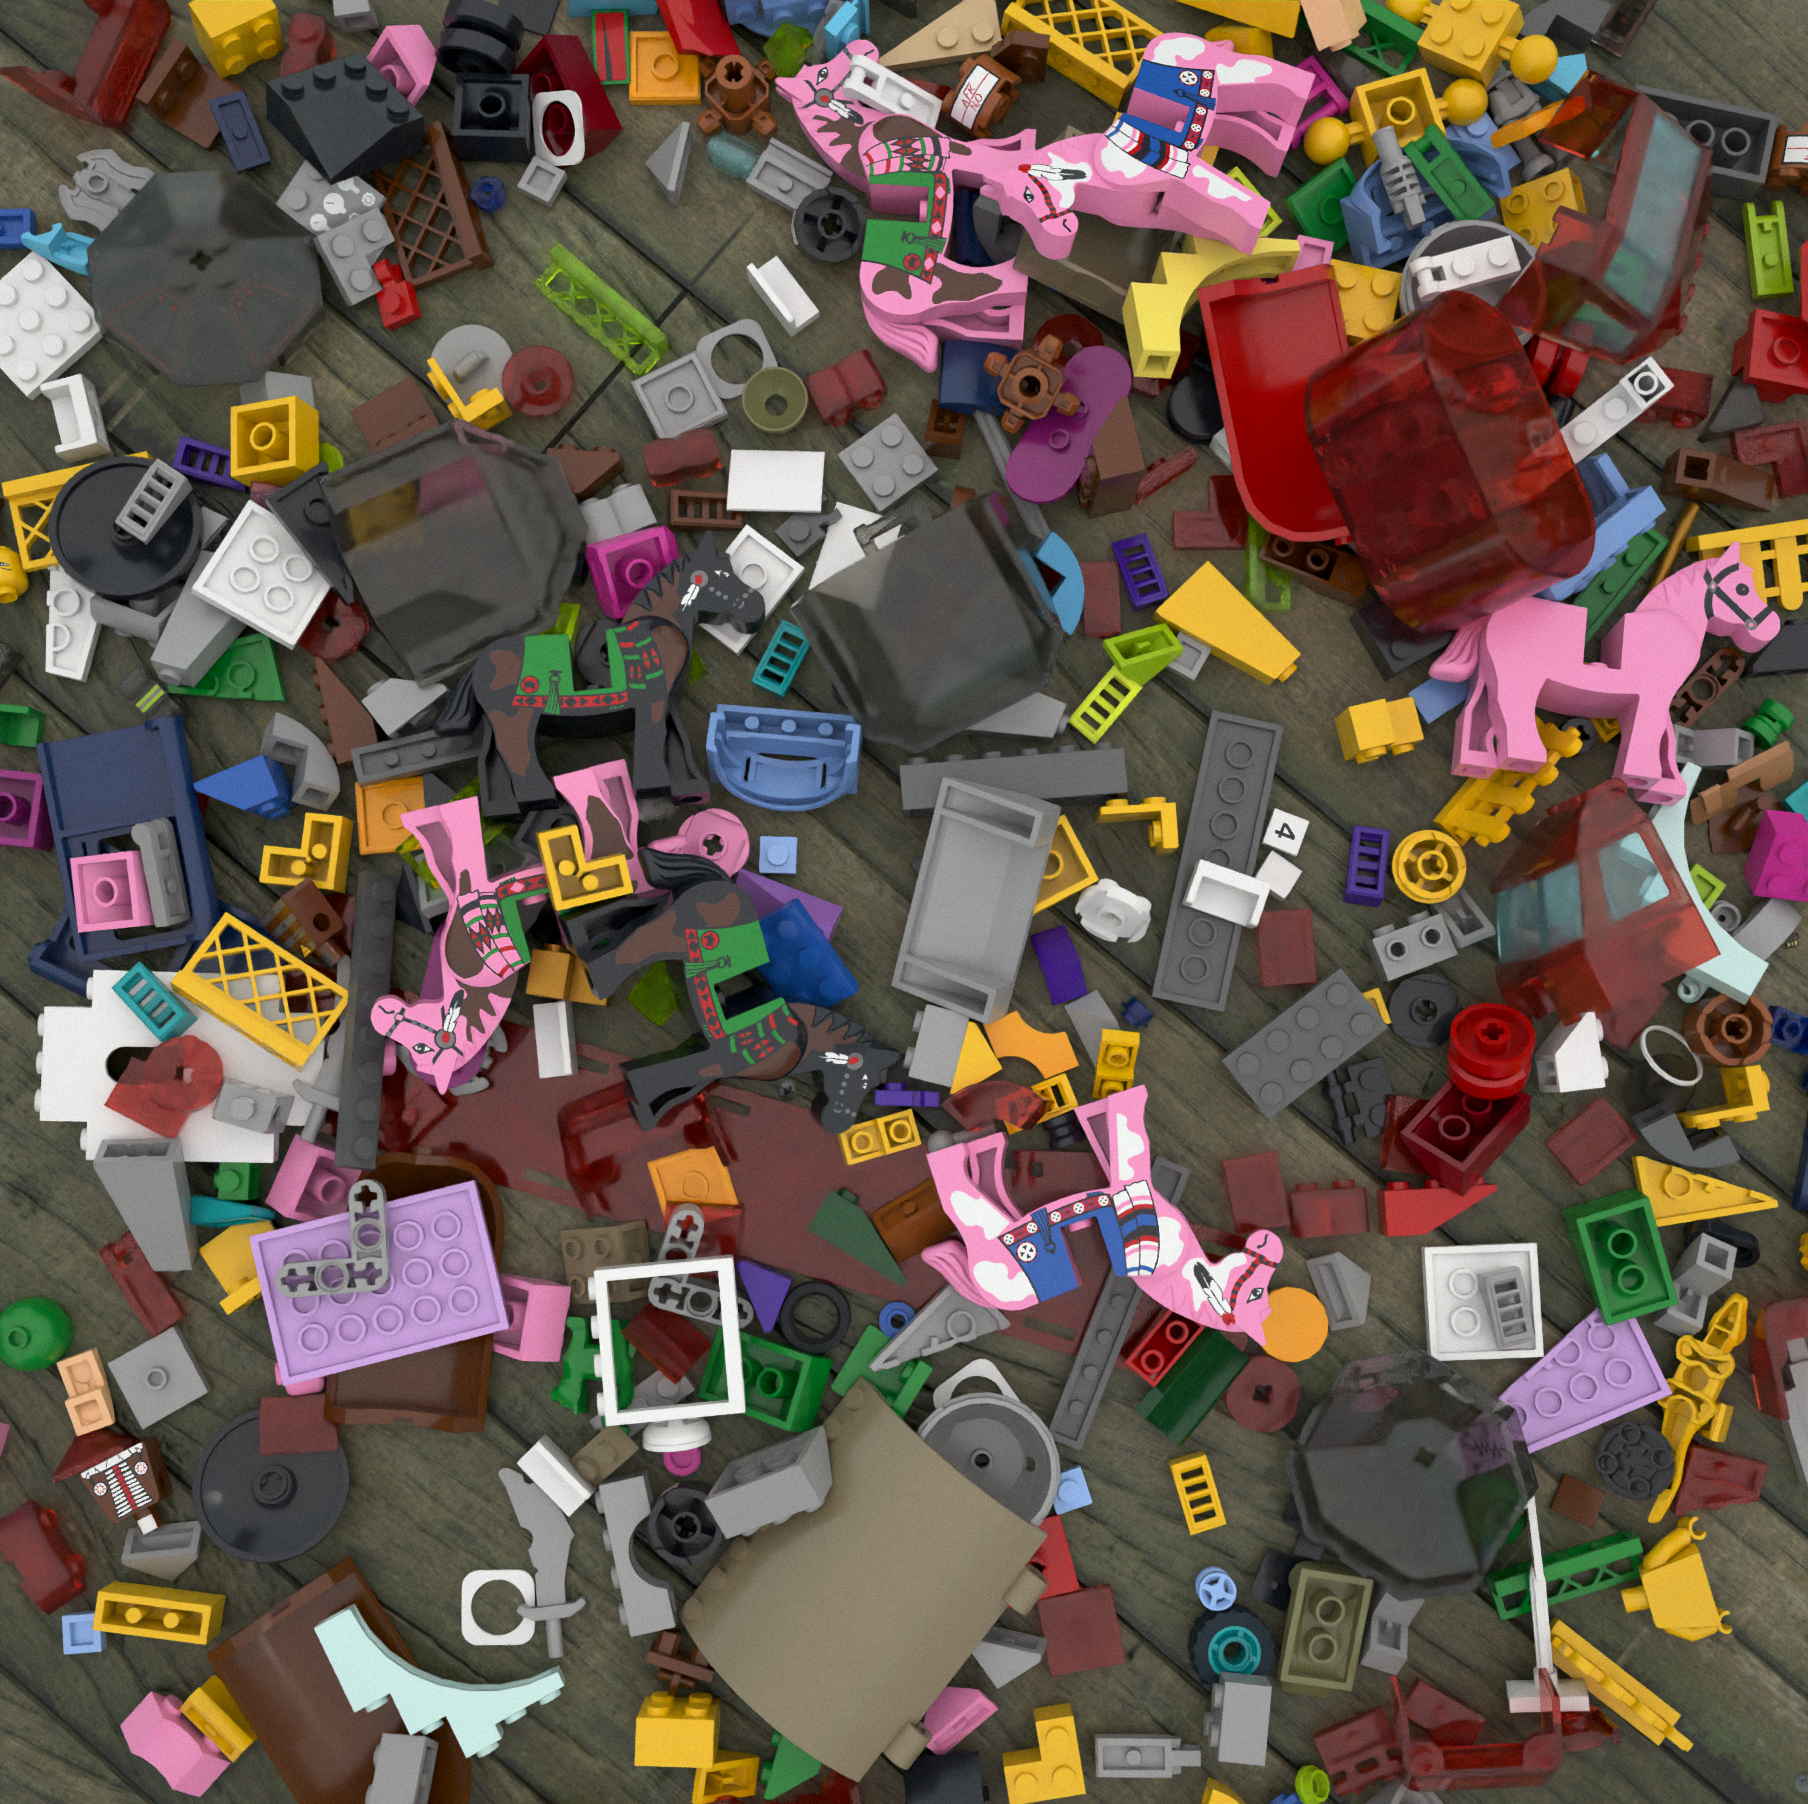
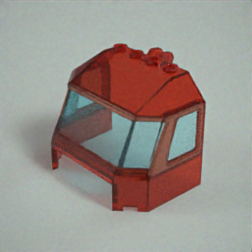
[1489,69,1713,366]
[1489,777,1721,1027]

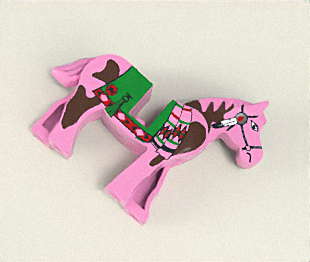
[775,40,1036,373]
[371,759,687,1094]

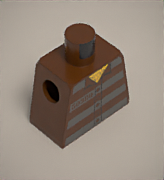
[258,877,346,969]

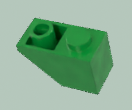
[760,1729,821,1800]

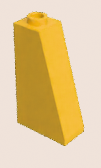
[1175,0,1303,38]
[1152,561,1301,686]

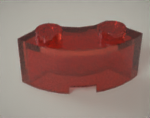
[942,1081,1055,1132]
[0,1499,88,1615]

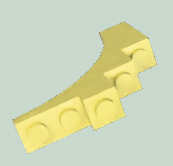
[1122,233,1301,379]

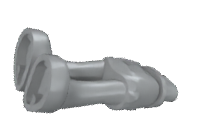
[1486,63,1586,183]

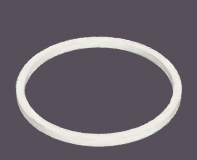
[1640,1025,1703,1086]

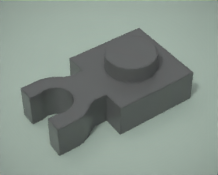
[774,494,842,561]

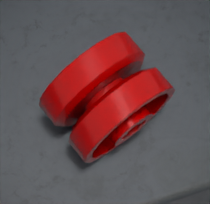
[1516,308,1595,399]
[1446,1003,1535,1100]

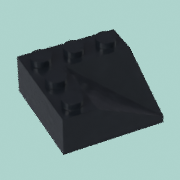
[266,52,424,185]

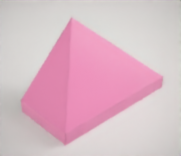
[923,1687,999,1755]

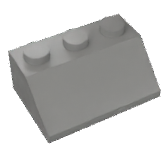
[704,1425,833,1539]

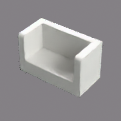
[40,374,111,464]
[1182,859,1272,929]

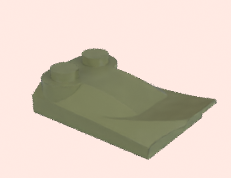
[1277,1561,1374,1698]

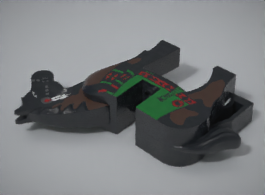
[434,530,765,827]
[558,847,905,1134]

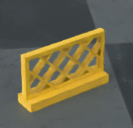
[1000,0,1164,110]
[1,451,155,573]
[170,912,348,1073]

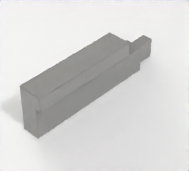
[1772,1335,1808,1487]

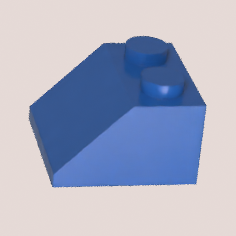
[193,754,300,821]

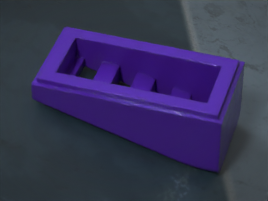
[172,435,247,492]
[1111,533,1170,613]
[1343,825,1391,907]

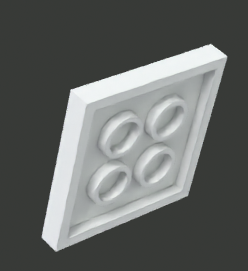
[0,251,112,401]
[191,500,349,650]
[1421,1242,1544,1361]

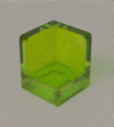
[762,22,814,78]

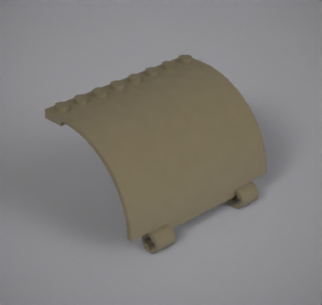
[677,1375,1050,1783]

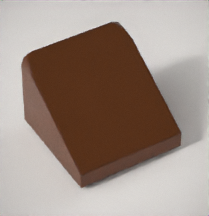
[1549,1473,1606,1528]

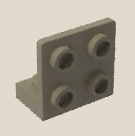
[560,1219,651,1304]

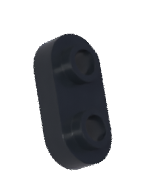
[1683,1220,1760,1268]

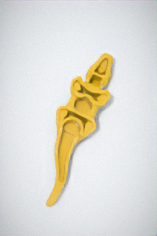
[1648,1293,1748,1523]

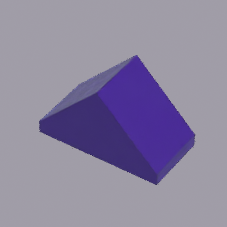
[1029,925,1088,1006]
[736,1258,794,1333]

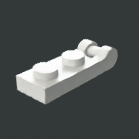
[842,55,943,129]
[1409,235,1521,301]

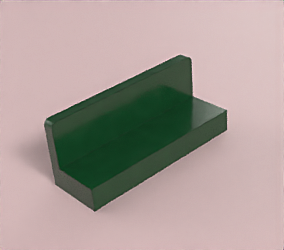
[1135,1326,1250,1446]

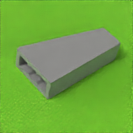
[150,549,247,687]
[916,655,1070,743]
[93,1137,200,1272]

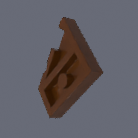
[981,30,1050,83]

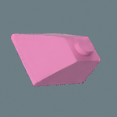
[366,25,437,107]

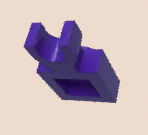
[875,1083,939,1107]

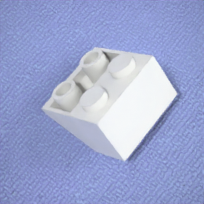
[1534,1011,1608,1092]

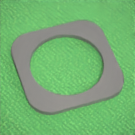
[696,319,778,400]

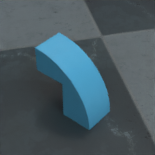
[1032,531,1084,635]

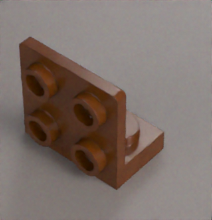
[135,38,247,151]
[351,377,449,474]

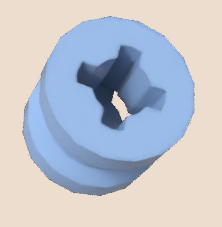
[1195,1566,1237,1611]

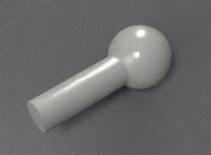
[927,1121,997,1153]

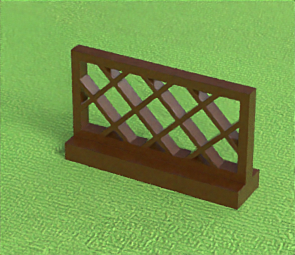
[372,121,494,291]

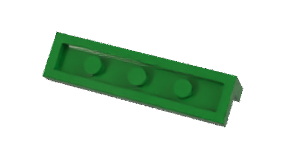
[1298,0,1424,78]
[1484,1530,1644,1621]

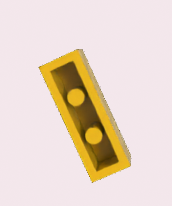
[92,1581,226,1645]

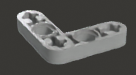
[275,1179,391,1298]
[648,1203,754,1329]

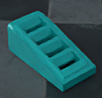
[750,620,815,701]
[112,961,198,1044]
[190,1195,276,1228]

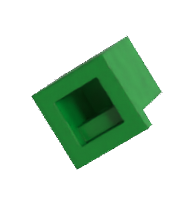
[214,1162,263,1200]

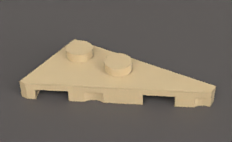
[879,0,1002,72]

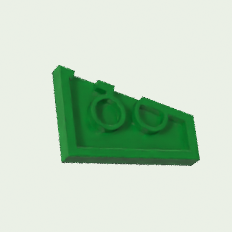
[167,633,288,703]

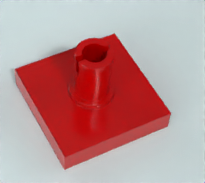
[1007,1513,1080,1609]

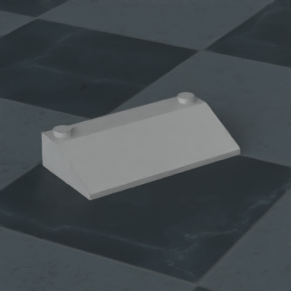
[891,776,1062,1025]

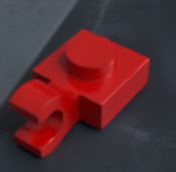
[374,258,422,330]

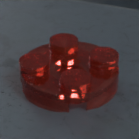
[298,588,369,661]
[144,1035,223,1114]
[1224,1354,1300,1432]

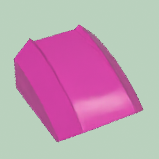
[585,526,680,620]

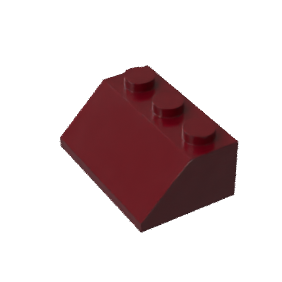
[514,34,623,170]
[1400,1079,1531,1197]

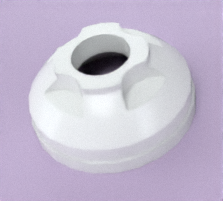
[642,1417,712,1452]

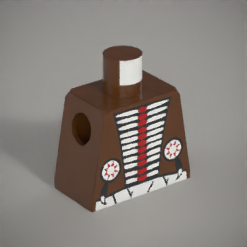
[79,1435,173,1535]

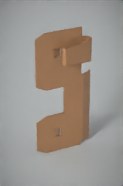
[1690,740,1794,825]

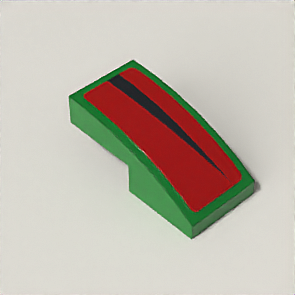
[592,9,631,86]

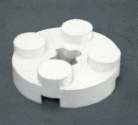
[1075,878,1152,943]

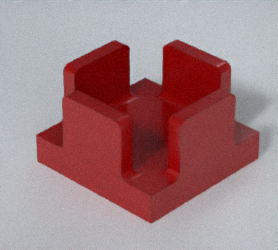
[1731,308,1808,404]

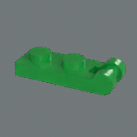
[1403,122,1497,221]

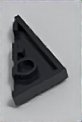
[265,461,355,607]

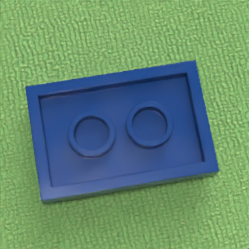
[758,897,860,1007]

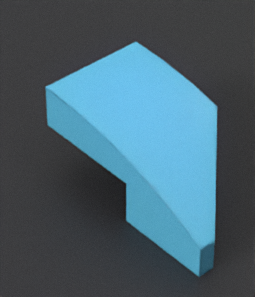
[20,223,106,276]

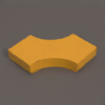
[1490,92,1587,149]
[983,1011,1079,1079]

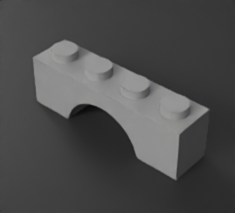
[595,1469,679,1637]

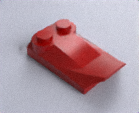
[656,0,742,57]

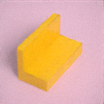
[179,1675,257,1763]

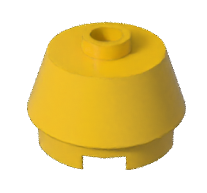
[1392,830,1466,904]

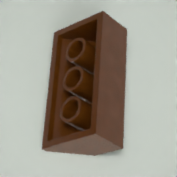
[1076,396,1146,519]

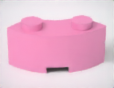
[120,1691,231,1797]

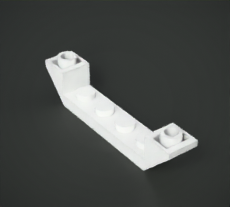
[1465,356,1675,531]

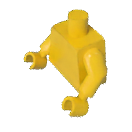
[1620,1516,1732,1642]

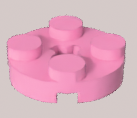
[678,808,751,879]

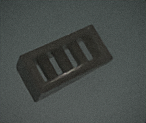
[1301,32,1370,102]

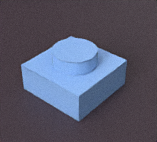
[759,836,798,875]
[1053,1464,1093,1515]
[62,1610,107,1655]

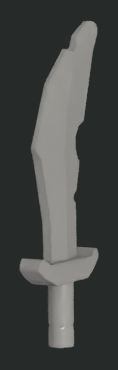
[292,955,351,1144]
[498,1467,587,1658]

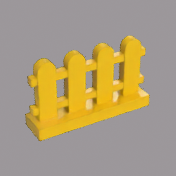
[1685,519,1808,611]
[1433,714,1583,847]
[1533,1616,1693,1752]

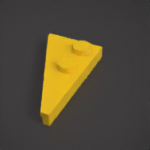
[1631,1155,1778,1227]

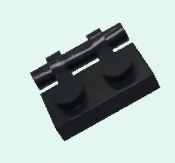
[1322,1057,1403,1145]

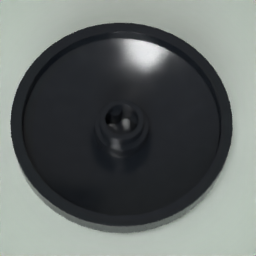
[48,456,204,600]
[192,1407,350,1564]

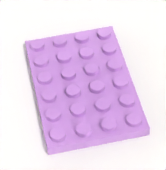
[249,1180,511,1386]

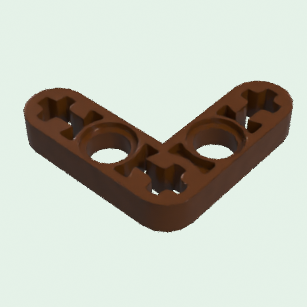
[1669,647,1746,728]

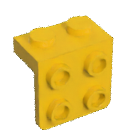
[1676,1065,1770,1129]

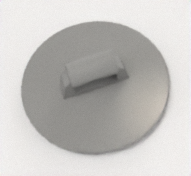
[430,324,515,406]

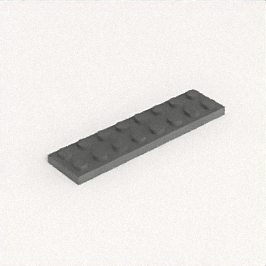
[1150,710,1284,1013]

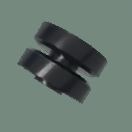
[435,0,525,74]

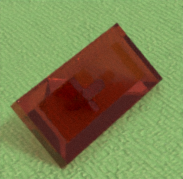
[52,1427,137,1484]

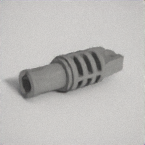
[1371,126,1426,231]

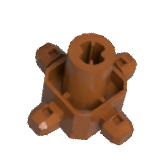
[696,54,780,139]
[983,333,1081,434]

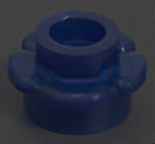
[470,176,506,212]
[1121,996,1154,1029]

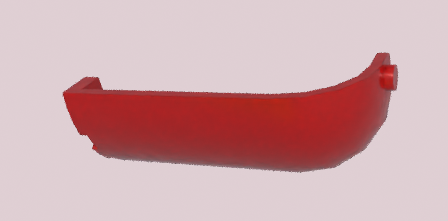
[1197,263,1375,546]

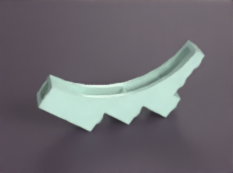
[1614,761,1769,1005]
[314,1604,566,1758]

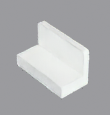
[746,256,820,337]
[533,1000,579,1079]
[517,1434,598,1517]

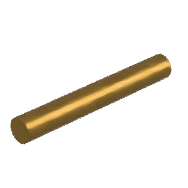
[1642,502,1700,601]

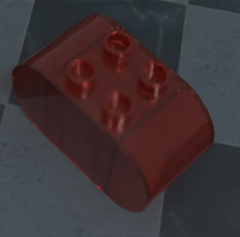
[1304,290,1596,636]

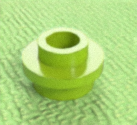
[1295,1765,1330,1804]

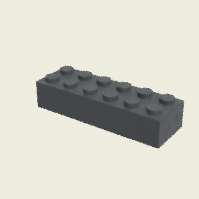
[899,742,1128,819]

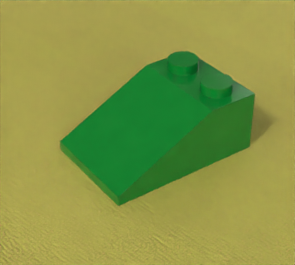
[1562,1188,1679,1326]
[697,1325,833,1433]

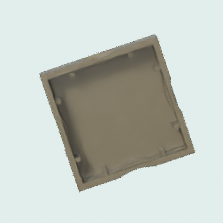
[1012,125,1182,325]

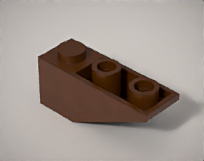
[1660,447,1775,512]
[1258,532,1374,607]
[312,657,385,769]

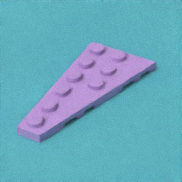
[1444,1307,1672,1482]

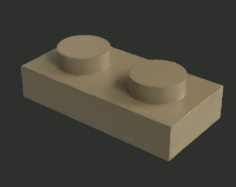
[569,1425,639,1488]

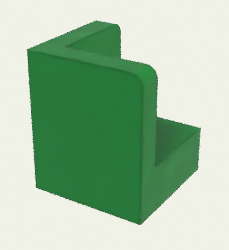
[0,704,46,749]

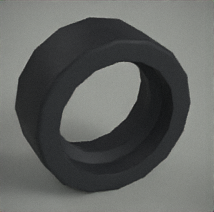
[780,1280,851,1354]

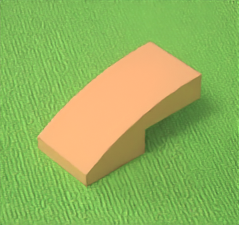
[56,1347,115,1436]

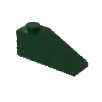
[807,1187,908,1288]

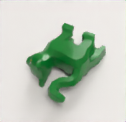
[550,1316,642,1435]

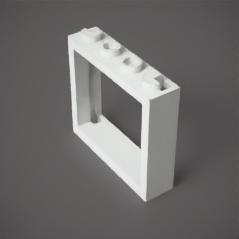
[588,1254,746,1426]

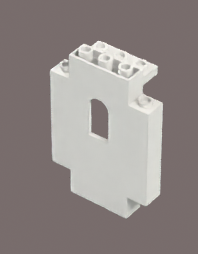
[34,970,329,1163]

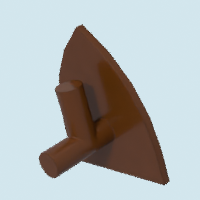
[1708,774,1787,854]

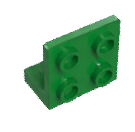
[831,1324,933,1419]

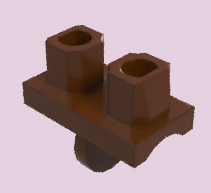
[645,1628,715,1696]

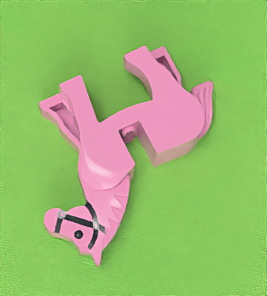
[1428,541,1780,806]

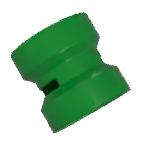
[1740,699,1795,750]

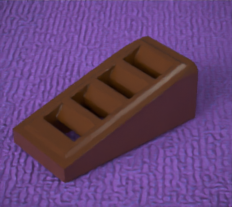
[667,489,743,532]

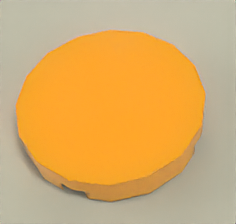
[1259,1286,1329,1362]

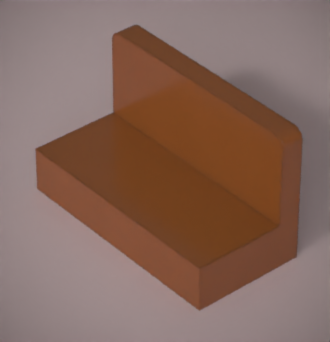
[870,1177,958,1263]

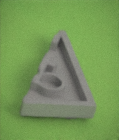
[867,1282,1011,1372]

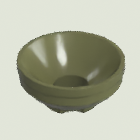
[742,367,808,434]

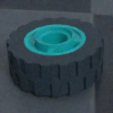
[1187,1603,1276,1689]

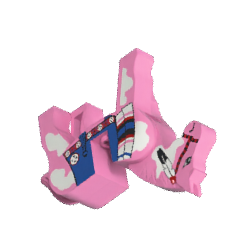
[980,33,1316,260]
[921,1084,1283,1346]

